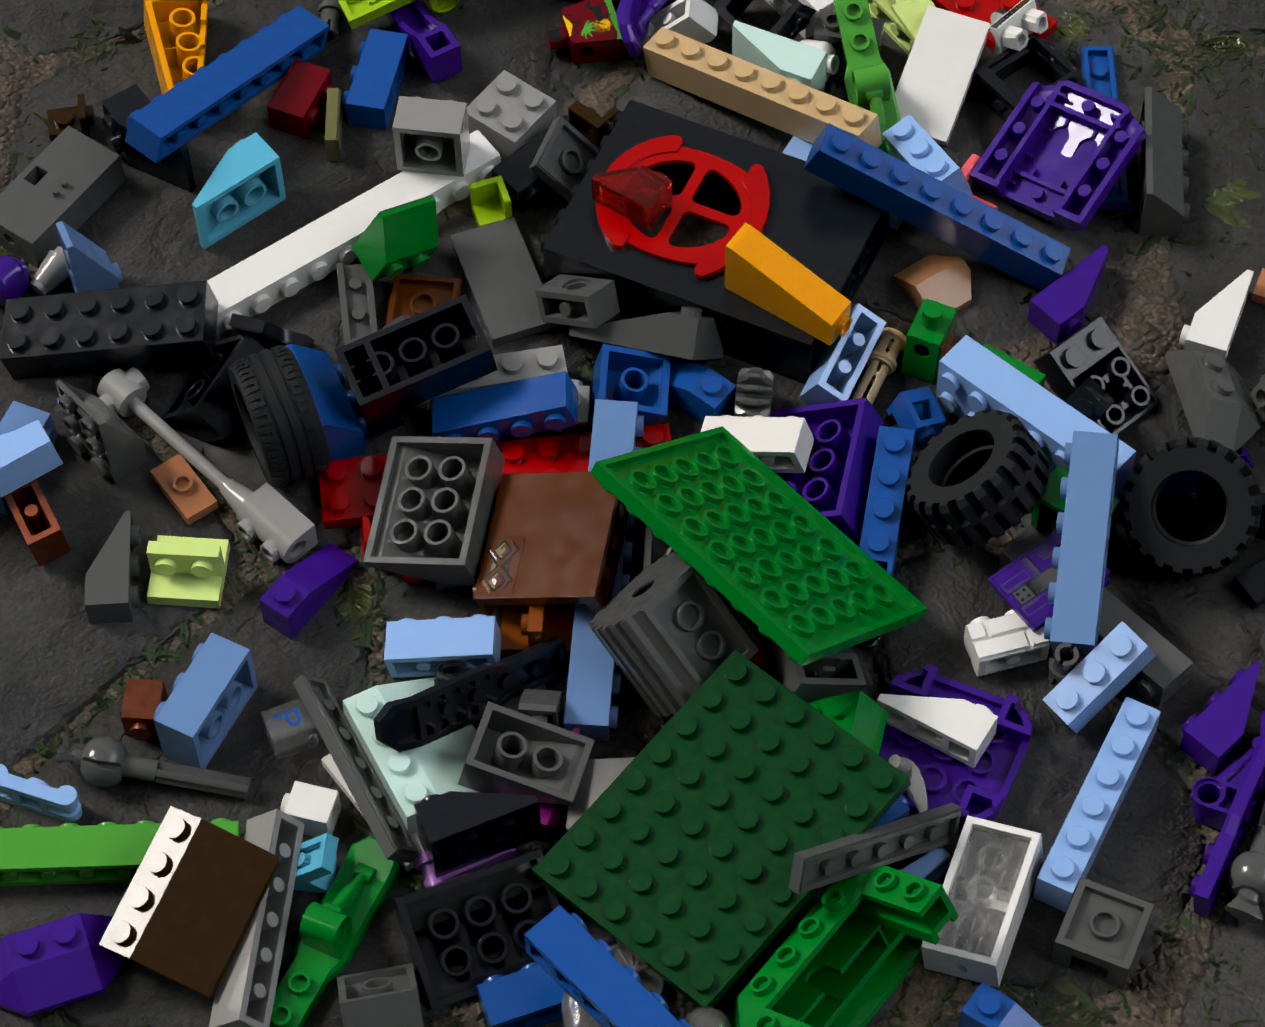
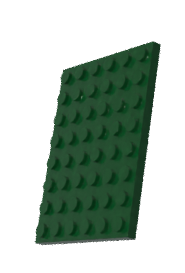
[532,650,911,1013]

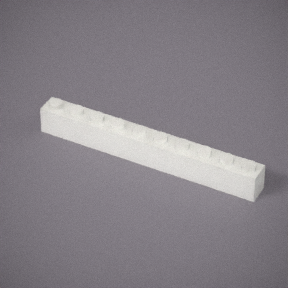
[207,129,501,336]

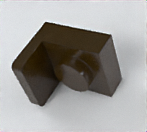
[47,94,95,142]
[568,100,620,149]

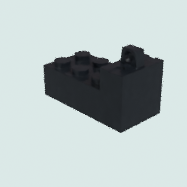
[335,294,498,439]

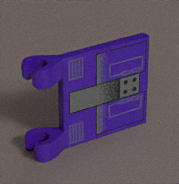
[988,528,1111,632]

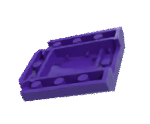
[970,80,1147,231]

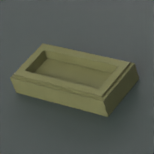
[325,88,343,161]

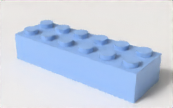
[935,335,1136,499]

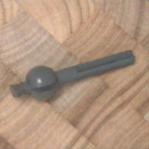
[56,736,252,799]
[1224,797,1265,924]

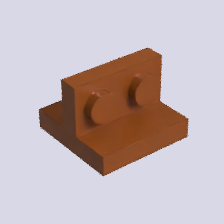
[500,604,575,658]

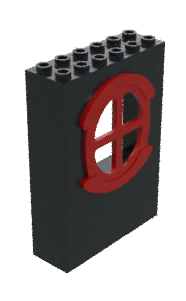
[540,100,890,384]

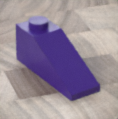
[1027,245,1109,345]
[259,543,359,640]

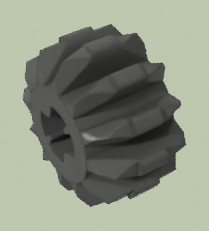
[734,367,774,417]

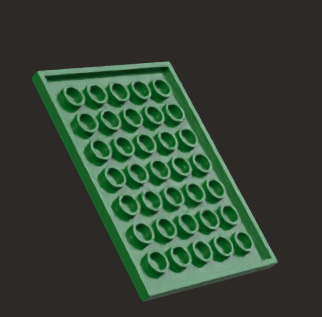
[590,426,928,666]

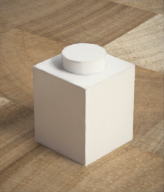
[280,781,341,837]

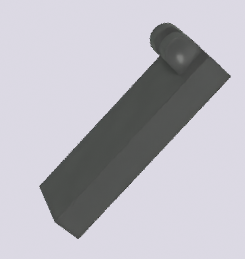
[336,262,378,345]

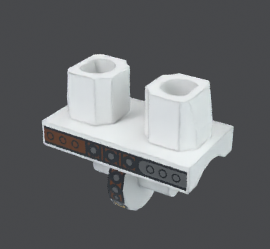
[989,0,1049,55]

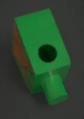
[901,299,957,384]

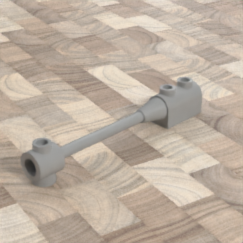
[97,367,318,564]

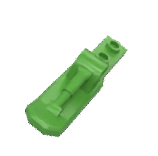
[833,0,901,156]

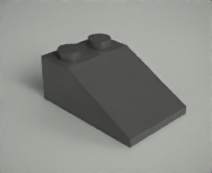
[458,701,595,806]

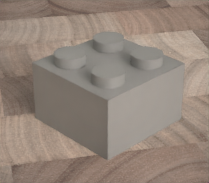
[467,70,557,160]
[392,96,470,177]

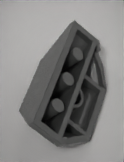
[1164,349,1261,451]

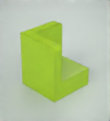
[469,175,512,227]

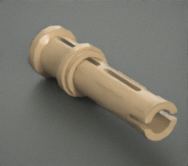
[851,327,906,405]

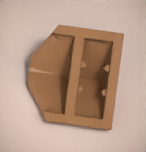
[893,254,972,311]

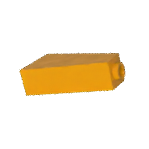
[725,222,853,346]

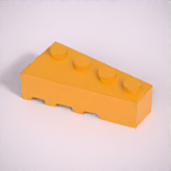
[144,0,208,95]

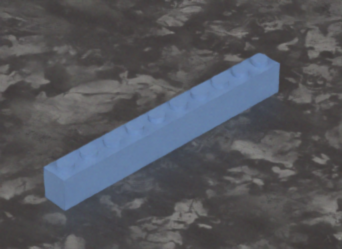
[564,399,644,741]

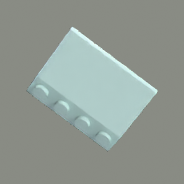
[342,677,480,835]

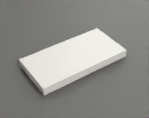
[895,5,991,146]

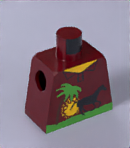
[545,0,626,64]

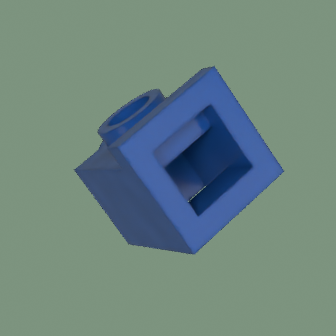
[886,386,947,445]

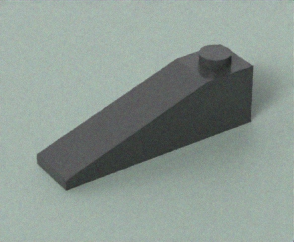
[569,306,724,360]

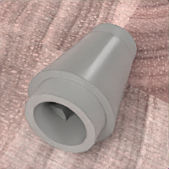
[29,246,69,296]

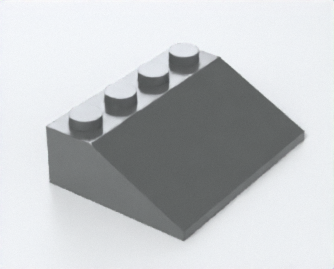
[363,436,505,585]

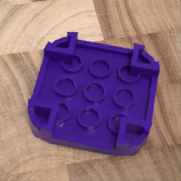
[879,664,1033,830]

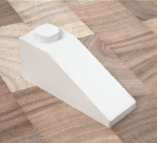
[1179,269,1254,359]
[877,694,998,768]

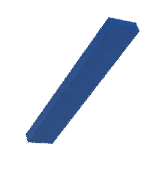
[1079,46,1129,210]

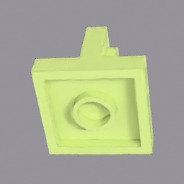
[146,535,230,608]

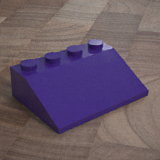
[771,398,884,540]

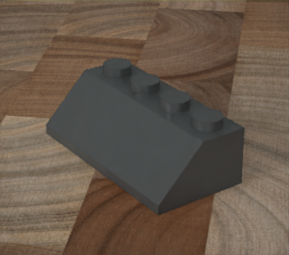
[1138,87,1190,237]

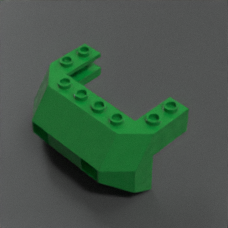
[731,865,959,1027]

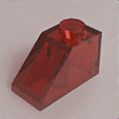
[591,166,672,230]

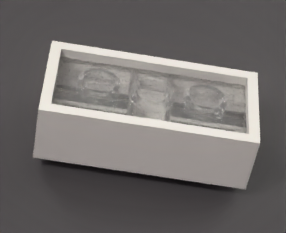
[921,815,1043,988]

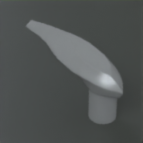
[888,755,928,813]

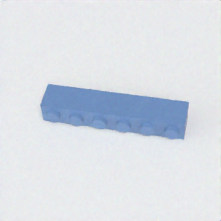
[1044,431,1119,655]

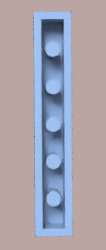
[1033,697,1161,913]

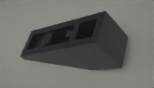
[492,114,570,213]

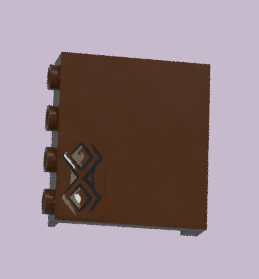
[473,472,629,616]

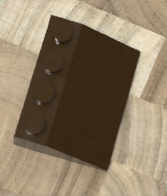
[98,806,282,999]

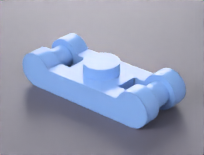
[0,764,83,822]

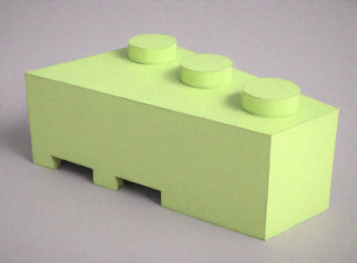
[868,0,936,55]

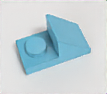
[294,833,339,893]

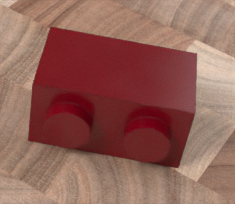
[267,59,336,139]

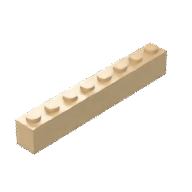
[642,27,882,148]

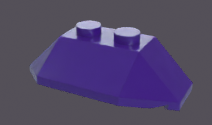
[0,913,125,1017]

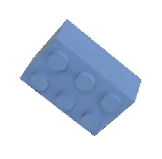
[153,632,258,769]

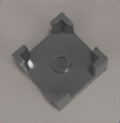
[1050,877,1154,989]

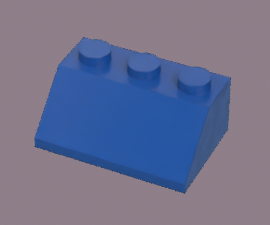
[285,344,369,461]

